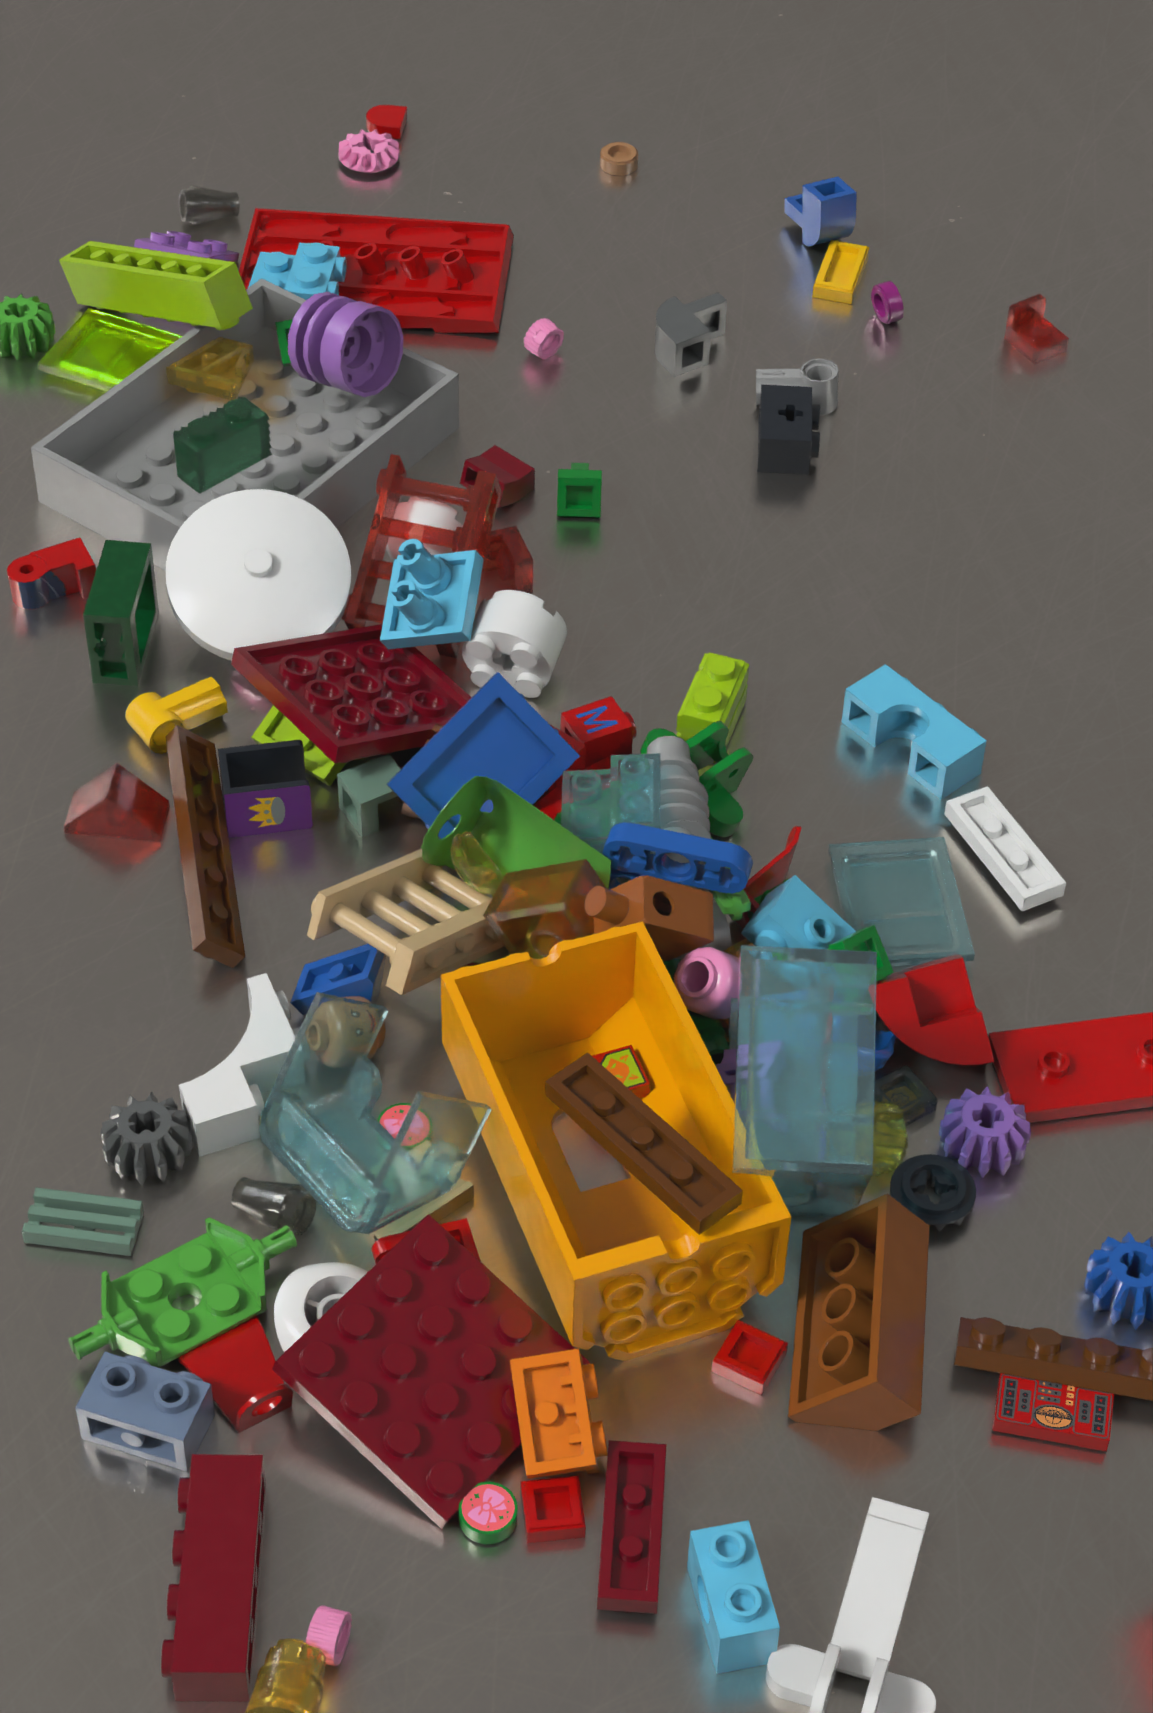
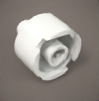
[462,590,567,698]

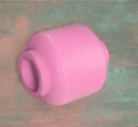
[674,947,751,1020]

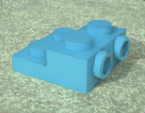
[248,242,347,300]

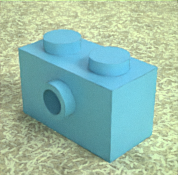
[741,875,856,1001]

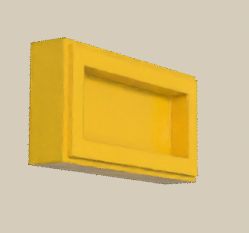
[812,240,869,305]

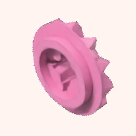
[338,129,400,173]

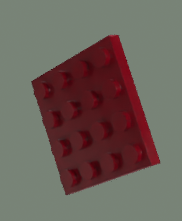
[231,624,472,763]
[272,1214,592,1529]

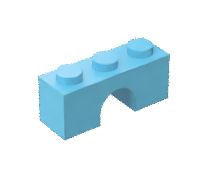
[842,664,987,800]

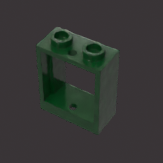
[83,540,159,686]

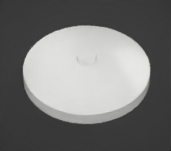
[165,489,351,661]

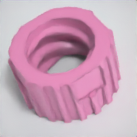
[524,318,564,360]
[305,1605,352,1667]

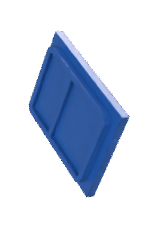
[386,672,580,839]

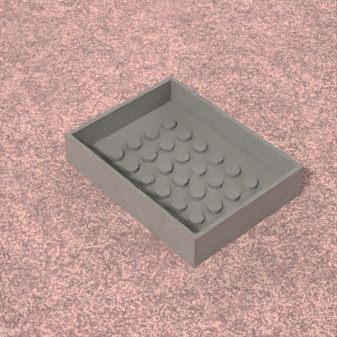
[31,278,459,571]

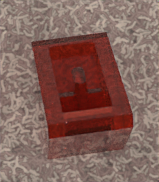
[64,763,170,842]

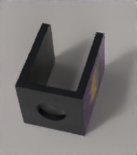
[218,740,313,838]

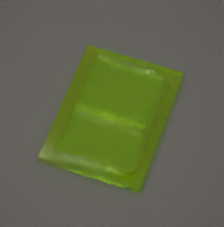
[38,308,182,391]

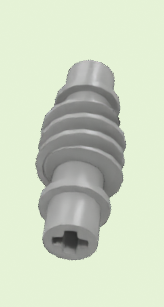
[634,736,711,889]

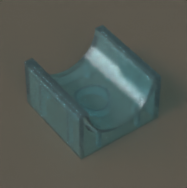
[729,945,877,1218]

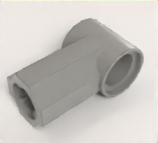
[756,358,839,415]

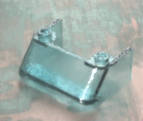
[259,992,492,1234]

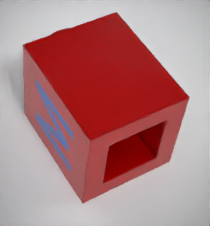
[560,696,637,768]

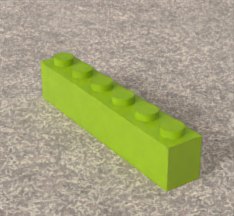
[59,241,253,330]

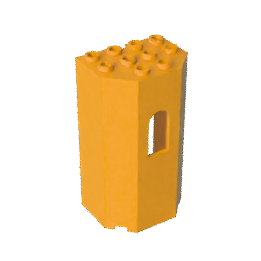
[441,921,791,1361]

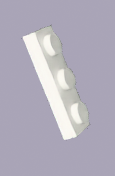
[944,786,1066,911]

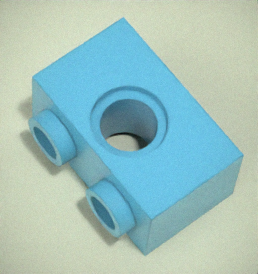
[687,1520,780,1674]

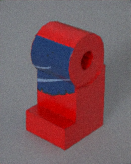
[7,537,96,610]

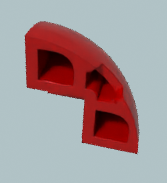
[867,954,995,1065]

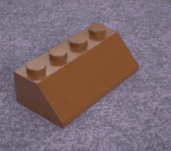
[788,1193,929,1431]

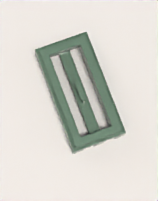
[22,1187,144,1256]

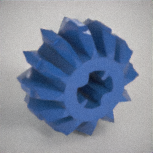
[1084,1232,1153,1330]

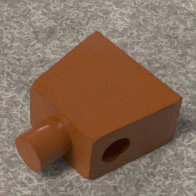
[585,875,714,962]

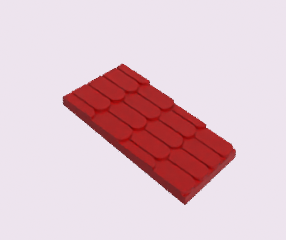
[239,208,514,333]

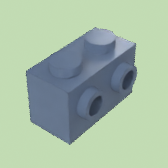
[75,1352,215,1472]

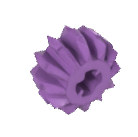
[939,1085,1031,1178]

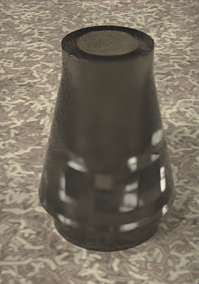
[179,185,240,226]
[231,1177,316,1235]

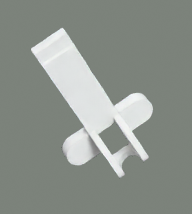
[766,1497,936,1713]

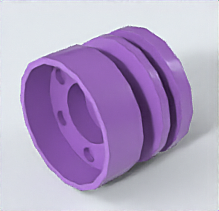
[288,292,403,397]

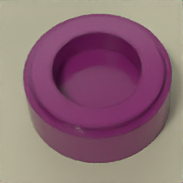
[871,281,904,324]

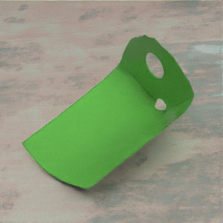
[421,776,611,940]

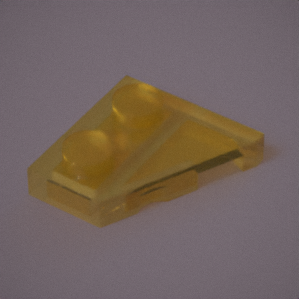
[166,337,254,401]

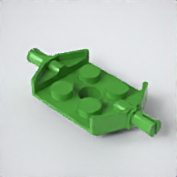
[68,1217,297,1368]

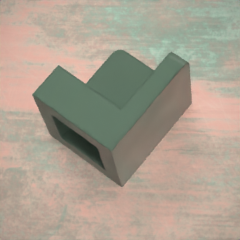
[337,754,401,838]

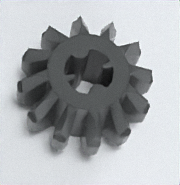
[100,1092,193,1186]

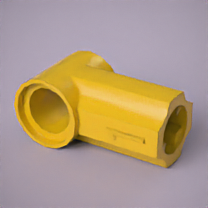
[125,676,228,754]

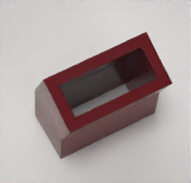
[459,445,535,508]

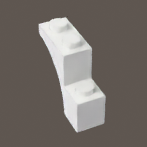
[179,973,308,1157]

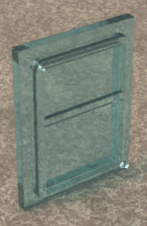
[828,837,975,966]

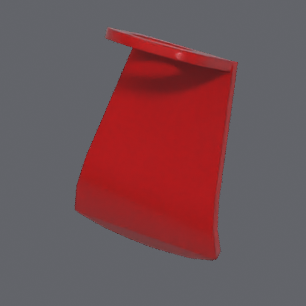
[735,826,802,929]
[176,1316,294,1433]

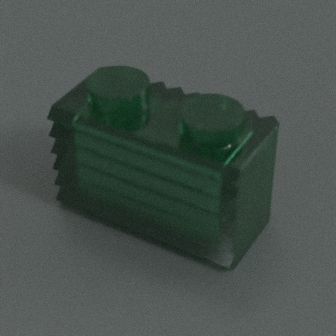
[173,397,272,494]

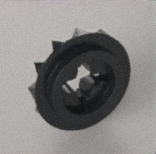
[890,1154,976,1232]

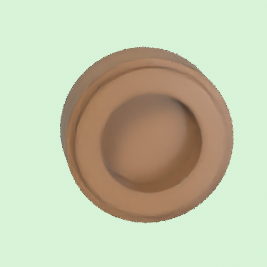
[600,142,638,176]

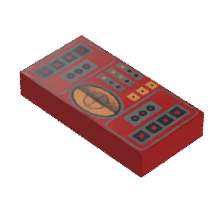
[992,1373,1114,1452]

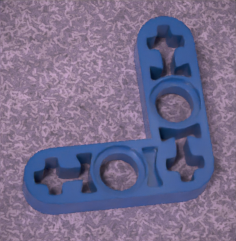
[602,822,753,894]

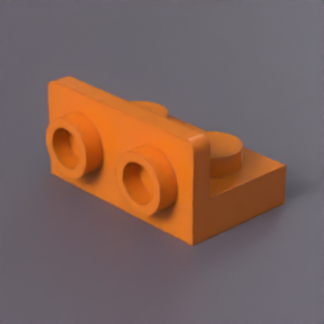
[510,1348,608,1479]

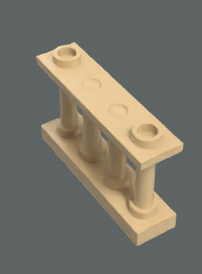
[307,849,534,995]

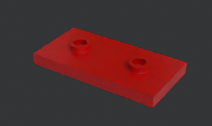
[988,1012,1153,1123]

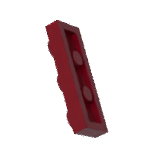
[597,1440,667,1614]

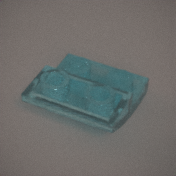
[561,753,661,853]

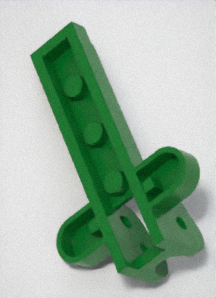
[554,721,754,852]

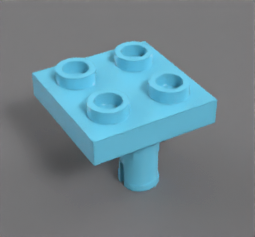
[380,539,484,649]

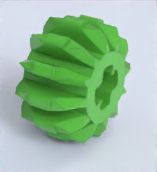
[0,293,56,361]

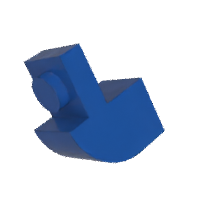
[785,176,857,246]

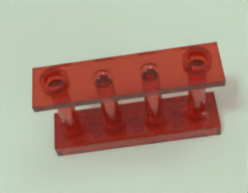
[342,454,502,658]

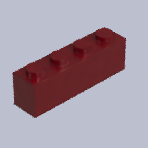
[161,1454,266,1702]

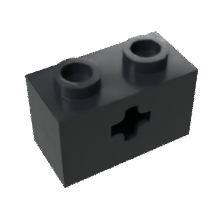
[757,384,820,475]

